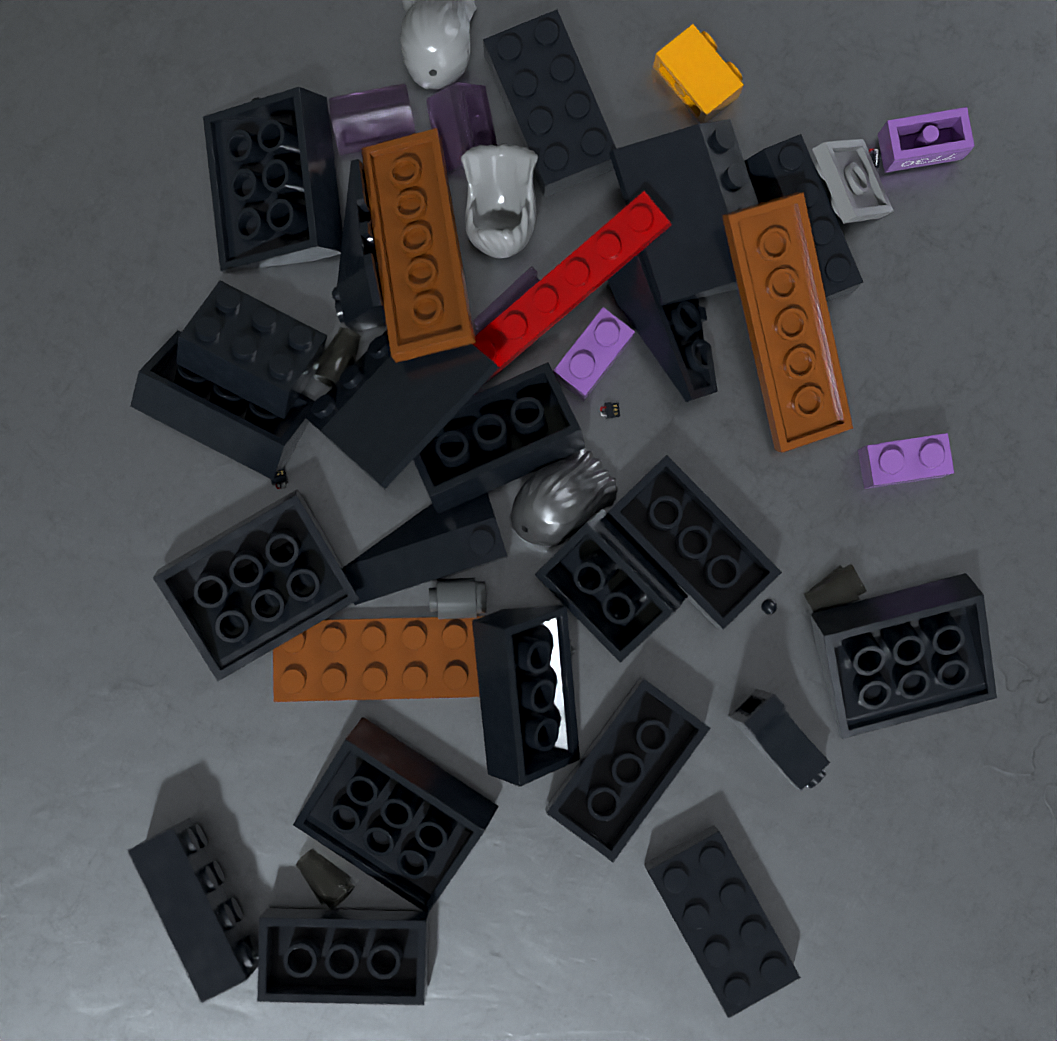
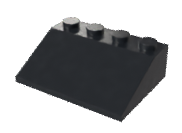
[203,87,343,272]
[609,119,758,306]
[304,330,499,490]
[153,489,359,682]
[810,573,997,739]
[293,717,499,912]

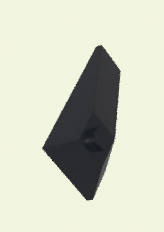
[335,159,386,332]
[608,252,718,402]
[343,492,508,606]

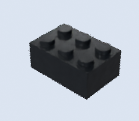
[176,280,327,419]
[534,509,688,663]

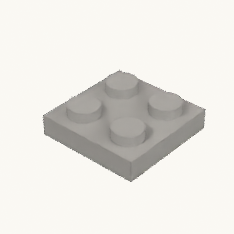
[812,139,893,223]

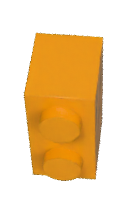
[653,24,744,123]

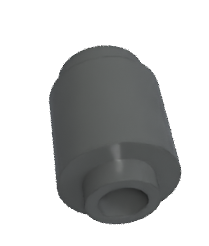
[429,577,487,620]

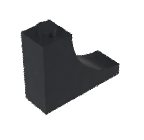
[728,689,830,791]

